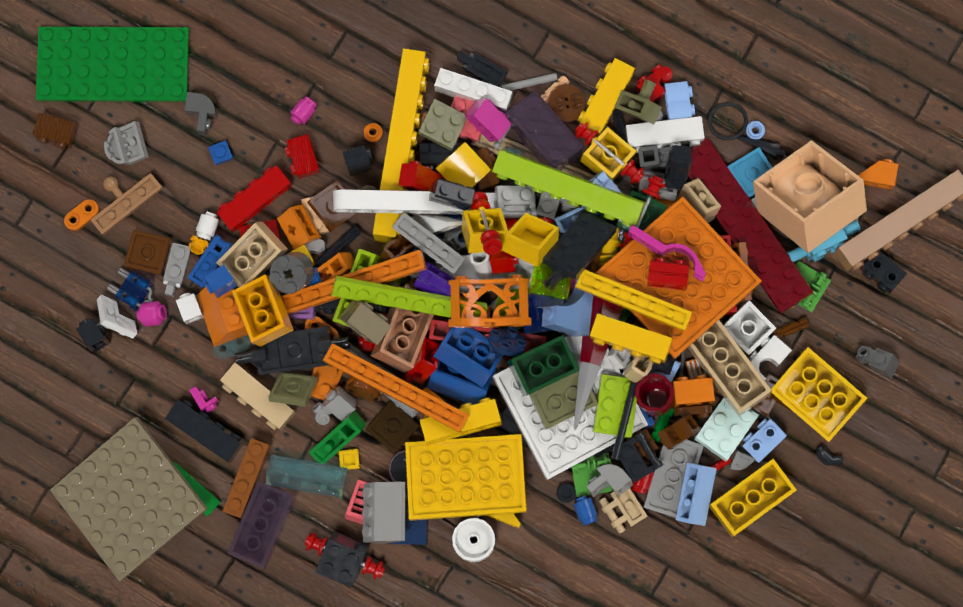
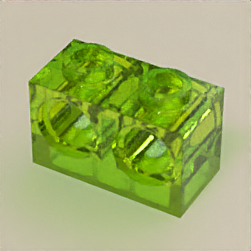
[529,264,572,299]

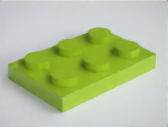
[592,374,638,438]

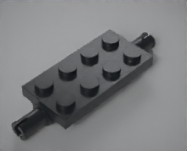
[542,211,617,290]
[235,326,350,375]

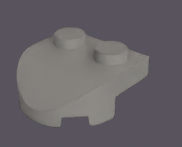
[104,121,149,165]

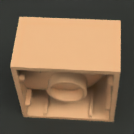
[753,140,867,253]

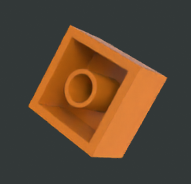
[672,375,715,409]

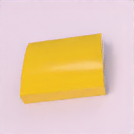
[436,142,491,187]

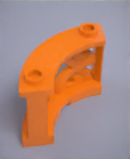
[449,275,531,328]

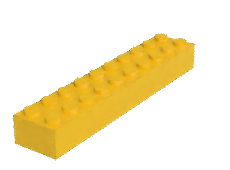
[373,49,430,243]

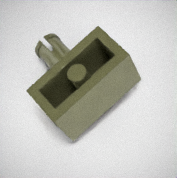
[614,79,662,125]

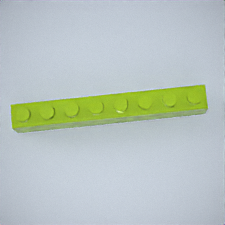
[492,149,646,227]

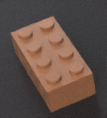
[371,284,433,373]

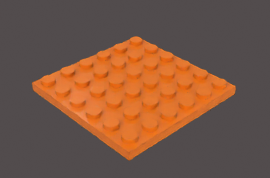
[596,197,762,359]

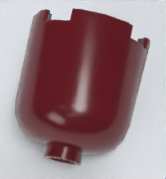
[635,374,674,416]

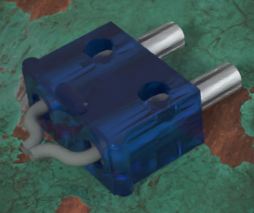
[107,268,153,312]

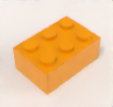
[232,275,294,347]

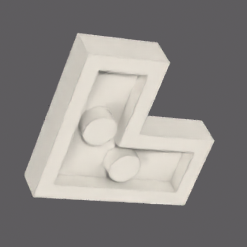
[97,295,137,338]

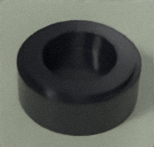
[556,483,576,503]

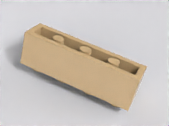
[220,363,295,431]

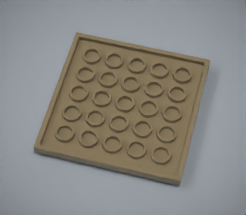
[50,417,208,582]

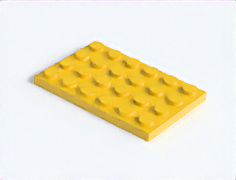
[405,434,527,521]

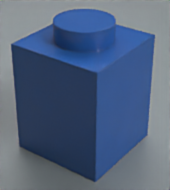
[204,265,237,298]

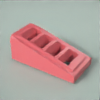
[345,479,368,524]

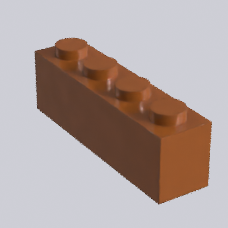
[223,438,271,519]

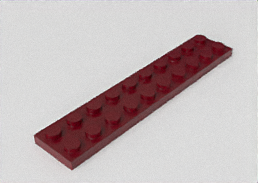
[687,138,814,314]

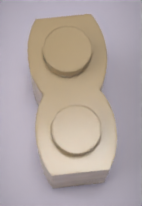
[624,356,652,384]

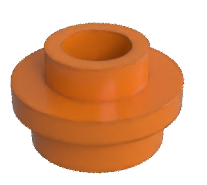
[364,123,383,142]

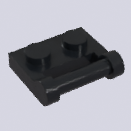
[619,432,664,483]

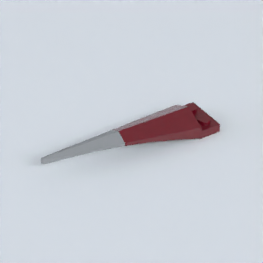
[574,295,624,430]

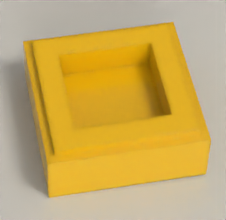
[339,449,360,471]

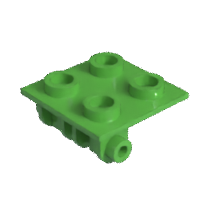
[795,261,831,313]
[572,453,613,497]

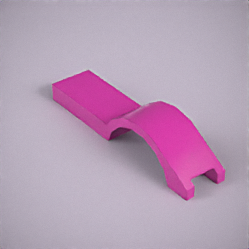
[628,225,706,282]

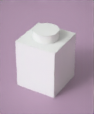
[176,293,204,324]

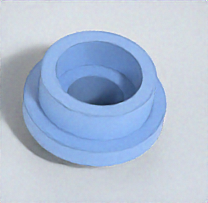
[746,121,765,140]

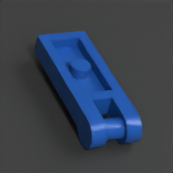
[187,234,233,289]

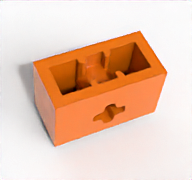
[277,204,321,250]

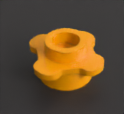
[189,236,209,255]

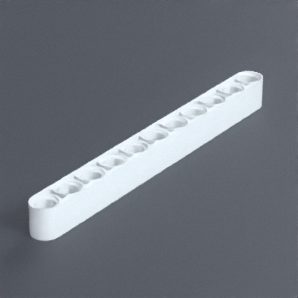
[333,190,536,215]

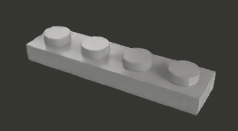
[392,212,466,274]

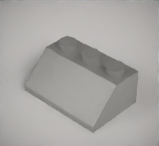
[362,482,405,544]

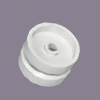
[452,518,495,562]

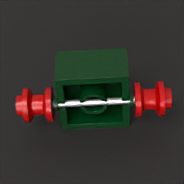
[616,175,667,251]

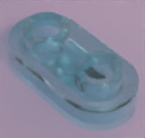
[213,335,251,360]

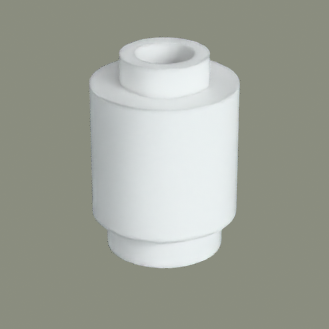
[195,211,219,241]

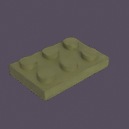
[529,371,598,430]

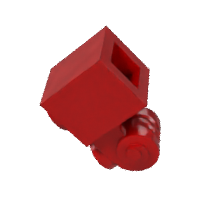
[636,64,673,103]

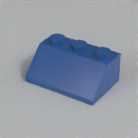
[434,327,504,388]
[427,360,497,405]

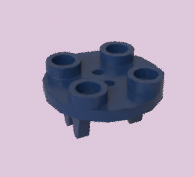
[488,327,527,358]

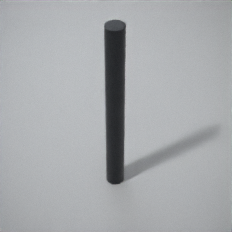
[611,383,637,460]

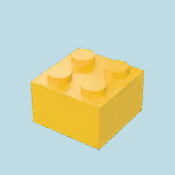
[504,213,559,267]

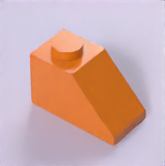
[858,159,898,190]

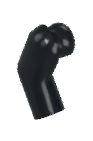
[816,446,843,466]

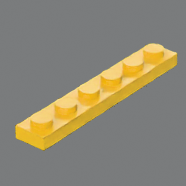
[575,270,692,332]

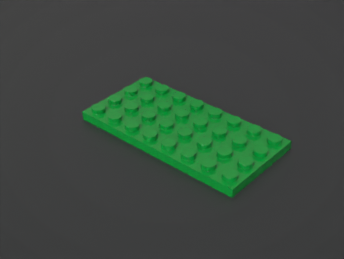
[36,27,189,102]

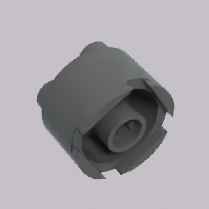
[269,252,314,294]

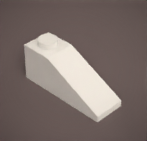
[411,214,462,236]

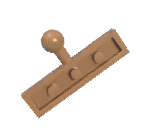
[91,173,163,236]

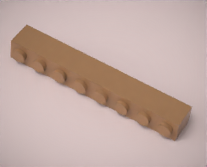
[834,170,963,272]

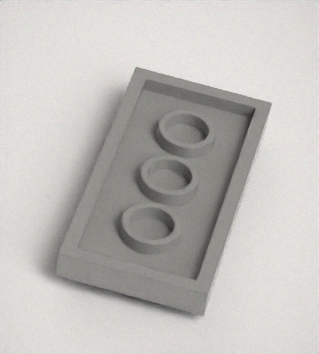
[643,440,703,518]

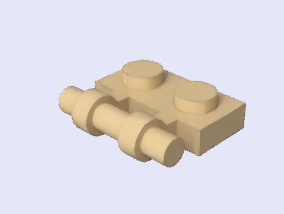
[599,488,648,534]

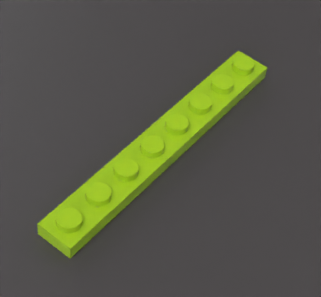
[331,276,487,318]

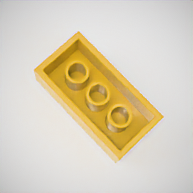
[709,459,796,537]

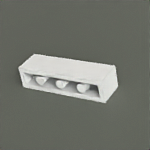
[434,68,512,114]
[625,116,705,153]

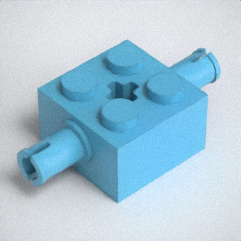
[787,220,861,262]

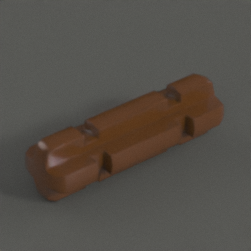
[772,317,809,339]

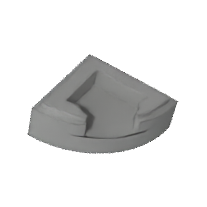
[729,451,755,470]

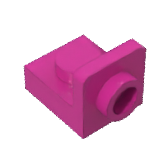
[189,387,219,413]

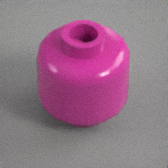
[137,301,167,327]

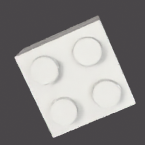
[723,301,776,356]

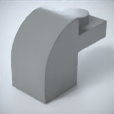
[586,464,633,498]

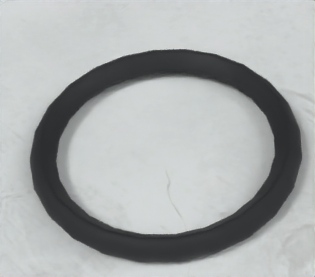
[708,102,748,141]

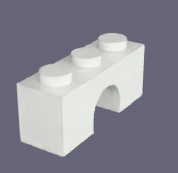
[748,335,792,381]

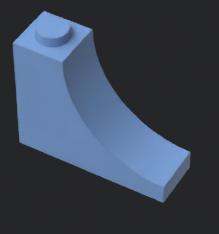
[542,279,593,337]

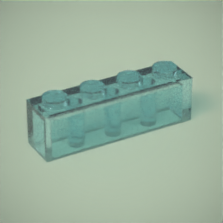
[266,455,348,498]

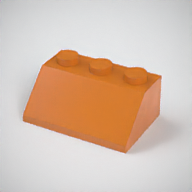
[196,287,248,347]

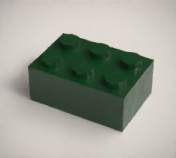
[507,335,580,396]

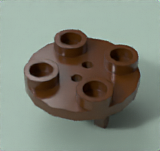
[548,84,585,122]

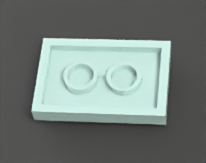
[695,398,759,462]

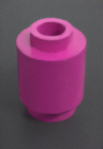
[290,96,317,125]

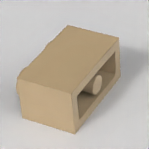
[677,178,721,223]

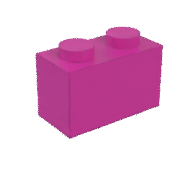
[464,98,512,142]

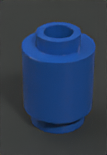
[573,496,597,526]

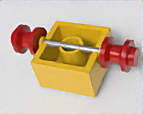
[575,122,645,184]
[461,192,508,255]

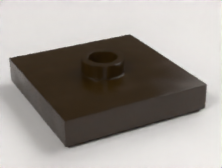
[365,401,420,455]

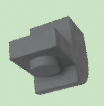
[185,92,217,136]
[638,145,671,171]

